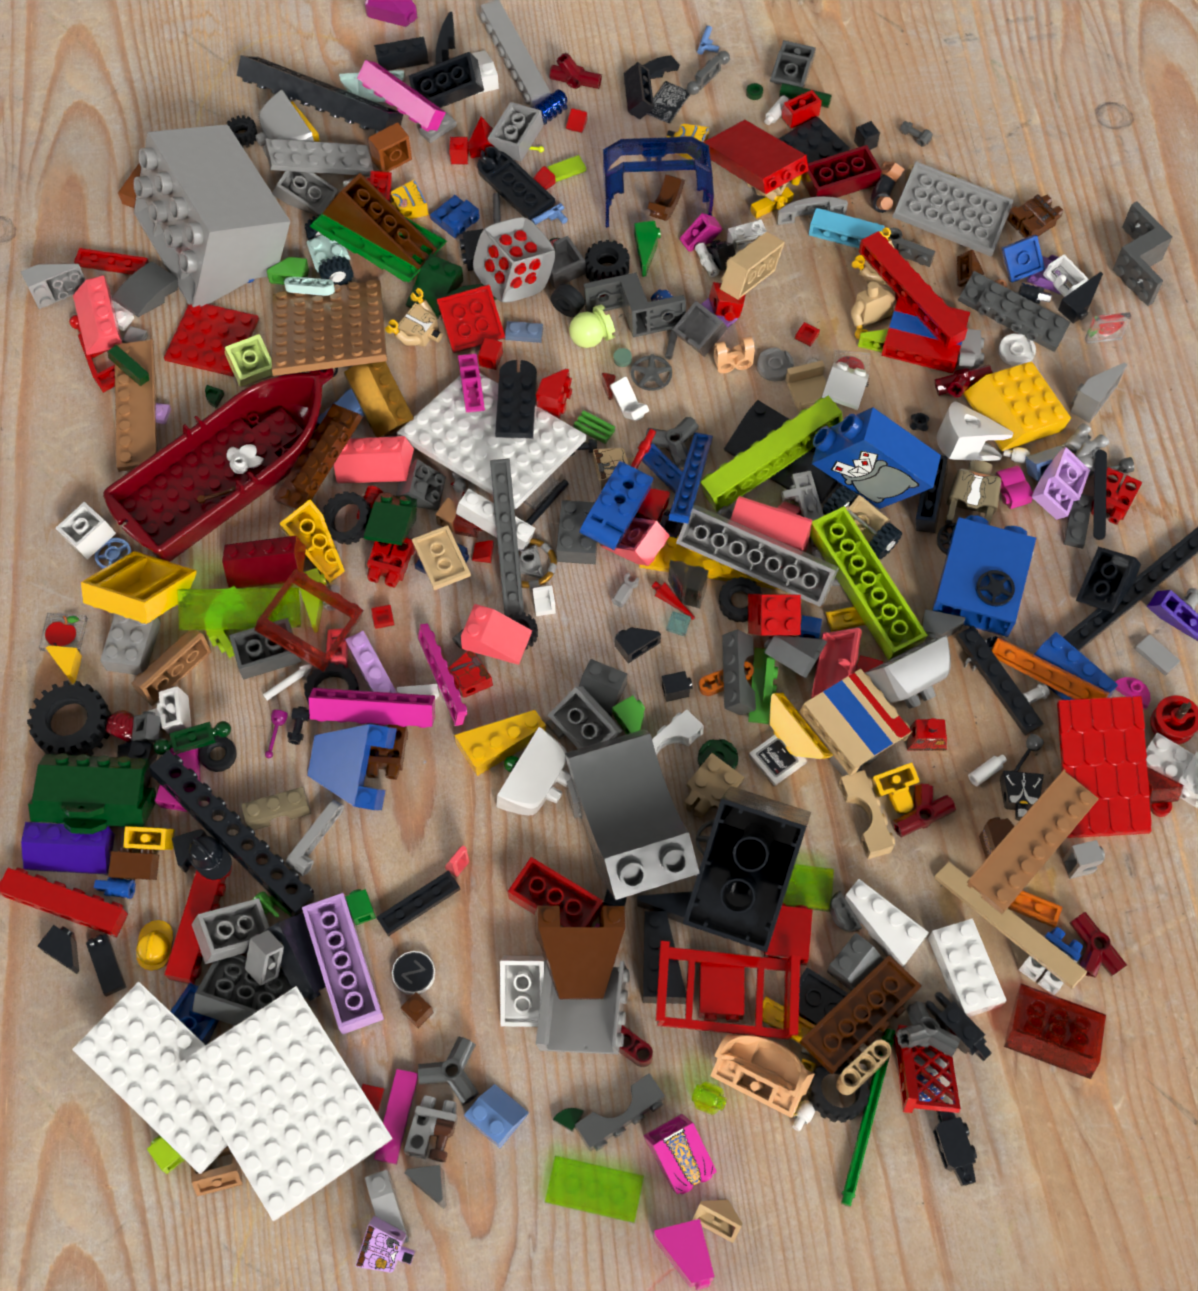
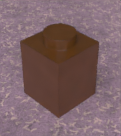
[400,992,434,1029]

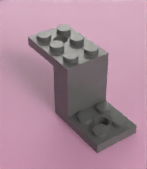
[1113,201,1173,306]
[583,272,686,338]

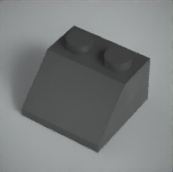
[579,659,628,717]
[827,933,884,991]

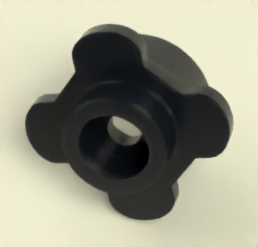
[910,413,929,432]

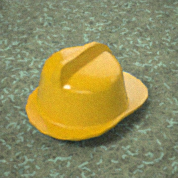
[136,920,173,971]

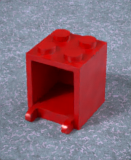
[748,594,801,635]

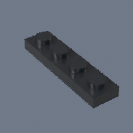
[376,870,461,936]

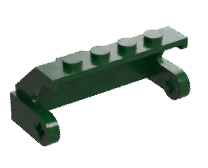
[28,753,156,834]

